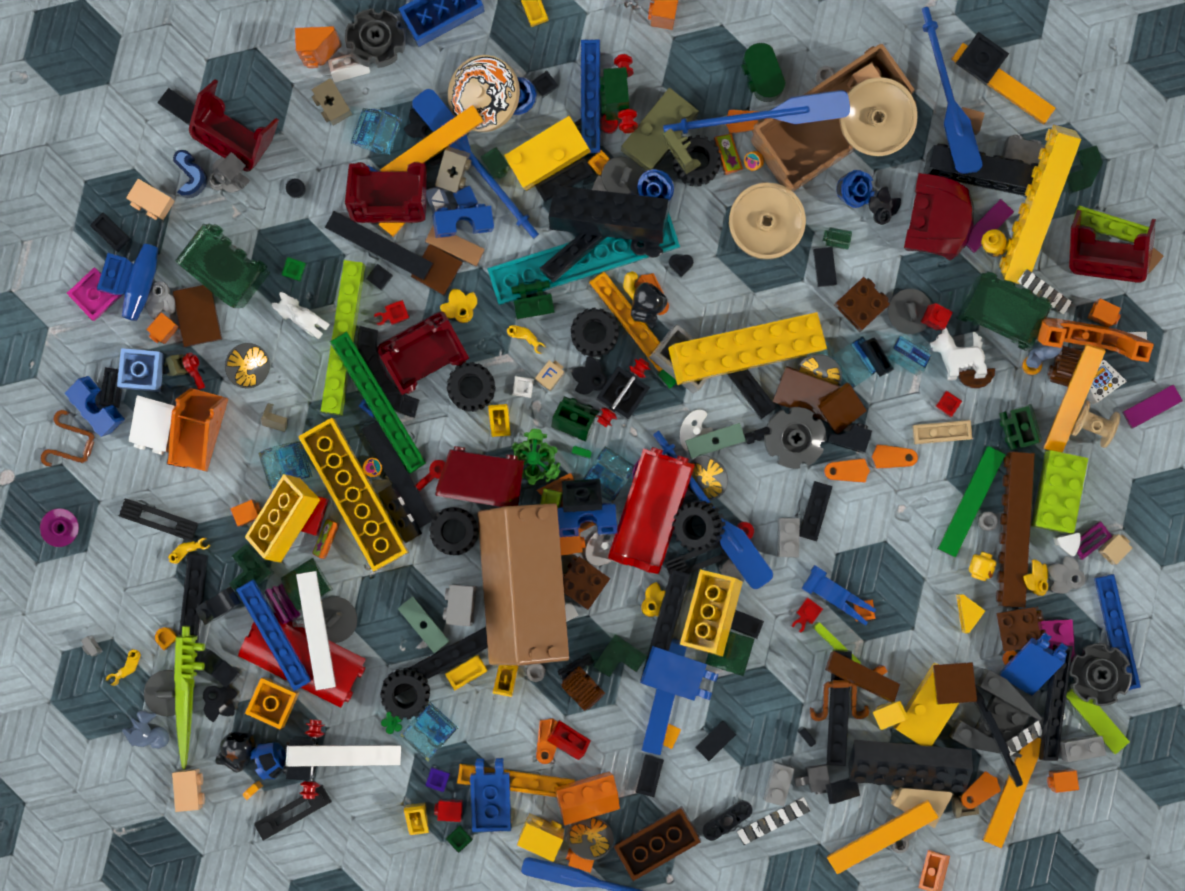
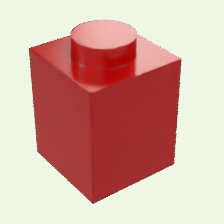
[921,303,953,331]
[434,799,463,822]

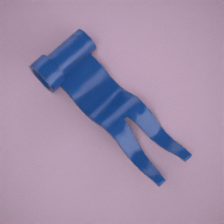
[802,565,877,625]

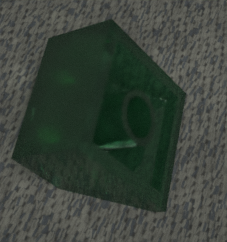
[280,558,333,611]
[705,631,755,676]

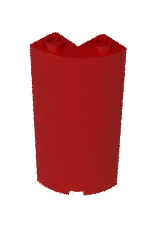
[608,447,695,574]
[238,612,366,708]

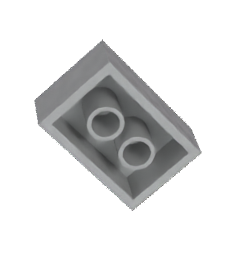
[649,325,708,393]
[443,584,477,626]

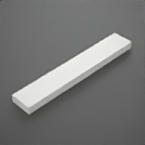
[296,571,336,690]
[286,745,401,766]

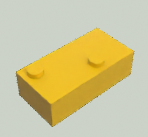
[504,116,591,191]
[245,474,320,563]
[680,570,743,657]
[892,663,959,746]
[517,813,564,862]

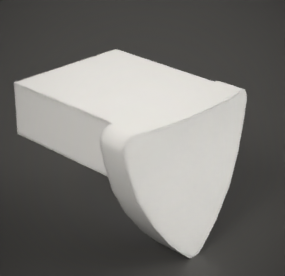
[1053,533,1080,556]

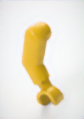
[507,325,546,354]
[168,538,210,564]
[106,649,141,686]

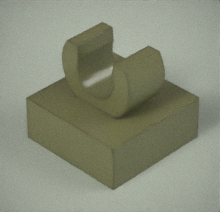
[164,354,188,376]

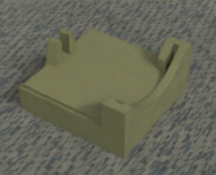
[663,129,701,174]

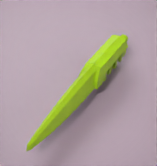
[174,626,205,770]

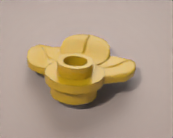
[440,289,477,323]
[1023,559,1048,596]
[641,582,665,617]

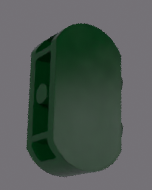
[741,43,786,102]

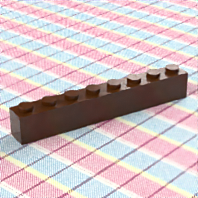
[996,452,1035,608]

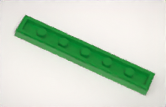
[937,446,1006,557]

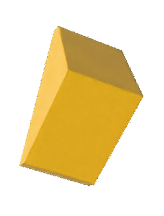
[488,404,511,437]
[956,594,985,633]
[493,665,518,697]
[873,701,909,730]
[404,802,429,835]

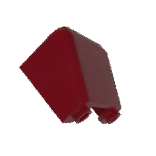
[345,162,426,223]
[377,311,469,395]
[435,446,524,507]

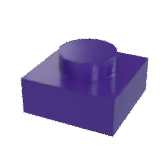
[425,767,450,792]

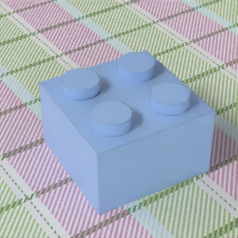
[117,348,165,392]

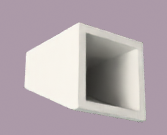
[129,395,176,455]

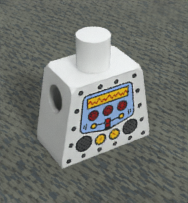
[1087,360,1126,404]

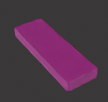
[966,199,1014,253]
[1122,384,1183,429]

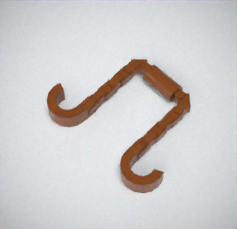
[41,410,95,467]
[810,680,869,721]

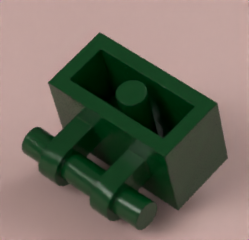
[511,280,555,319]
[551,396,600,442]
[999,404,1042,450]

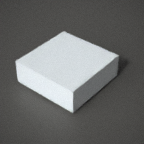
[512,376,534,398]

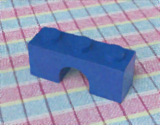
[432,204,494,238]
[65,376,125,437]
[557,503,617,537]

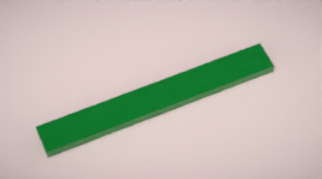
[330,331,426,474]

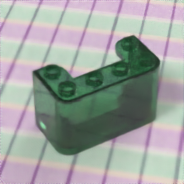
[175,223,271,308]
[957,271,1052,351]

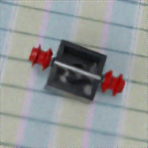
[596,358,651,428]
[284,719,325,799]

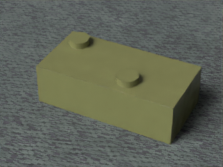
[621,88,699,171]

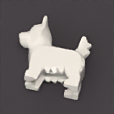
[271,292,330,339]
[930,328,987,380]

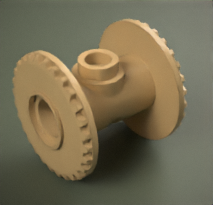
[1071,400,1120,448]

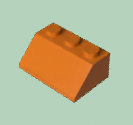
[295,26,341,68]
[554,771,620,826]

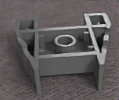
[948,669,1042,758]

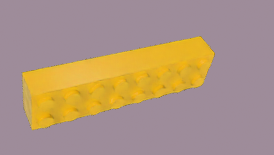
[999,124,1081,284]
[668,312,827,385]
[298,418,409,571]

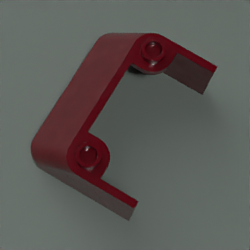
[189,79,279,172]
[1069,210,1156,283]

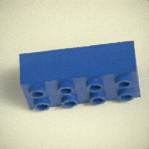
[398,0,485,47]

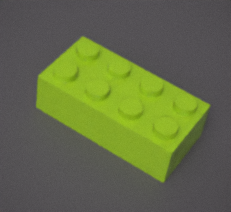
[1031,450,1089,534]

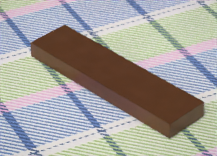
[825,651,900,703]

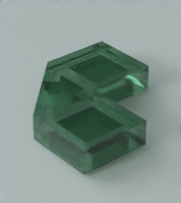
[1067,145,1103,194]

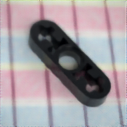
[702,800,753,841]

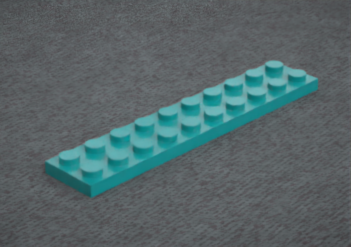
[487,213,680,305]

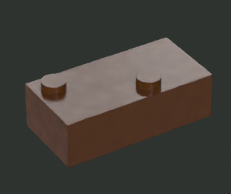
[614,806,701,881]

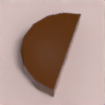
[958,368,995,389]

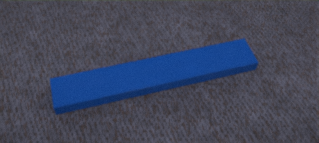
[581,39,600,153]
[1094,574,1141,690]
[236,579,312,691]
[641,638,687,755]

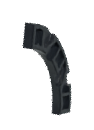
[357,326,420,418]
[974,685,1023,787]

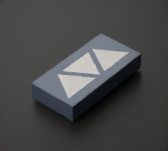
[426,187,452,214]

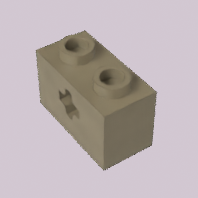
[311,78,353,126]
[435,146,472,193]

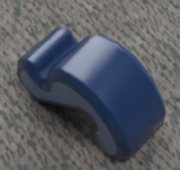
[173,150,207,198]

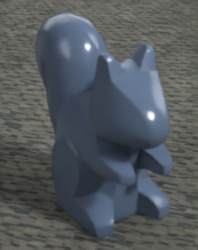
[1026,341,1063,369]
[122,710,169,749]

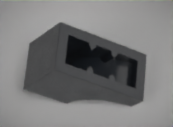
[826,423,872,454]
[196,587,241,625]
[200,650,240,690]

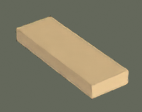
[912,420,972,445]

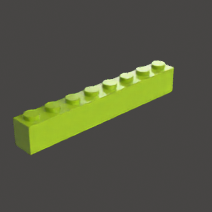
[321,260,366,416]

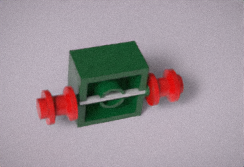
[600,54,638,133]

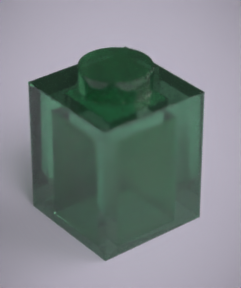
[481,147,510,179]

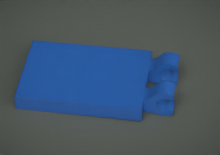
[999,633,1068,696]
[640,646,719,701]
[470,758,512,832]

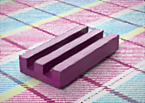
[1076,521,1113,560]
[264,583,301,624]

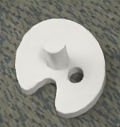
[680,410,713,453]
[585,531,615,566]

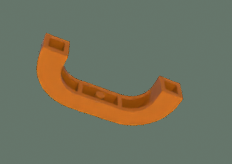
[1037,318,1154,362]

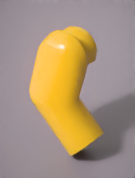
[623,271,638,300]

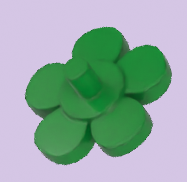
[381,712,402,734]

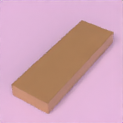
[425,225,485,267]

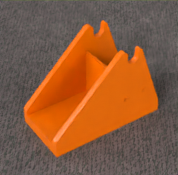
[168,388,228,472]

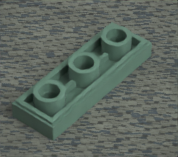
[685,423,746,459]
[398,596,449,653]

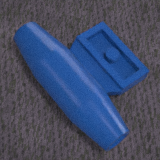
[97,244,159,321]

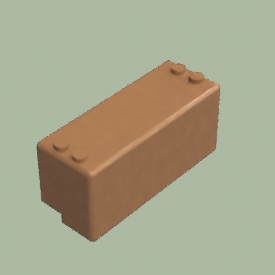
[751,44,916,192]
[478,503,569,666]

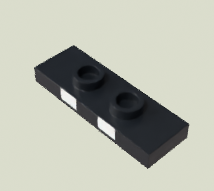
[378,483,422,543]

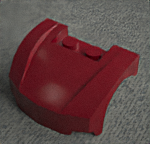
[904,173,974,260]

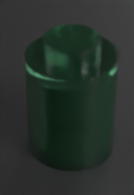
[822,227,852,250]

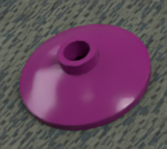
[40,509,79,547]

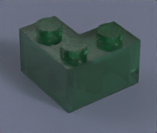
[229,544,275,595]
[593,634,647,677]

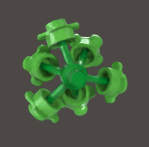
[512,429,560,485]

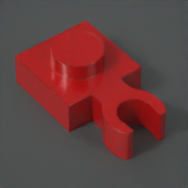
[374,300,410,326]
[791,597,823,633]

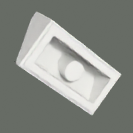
[328,54,370,82]

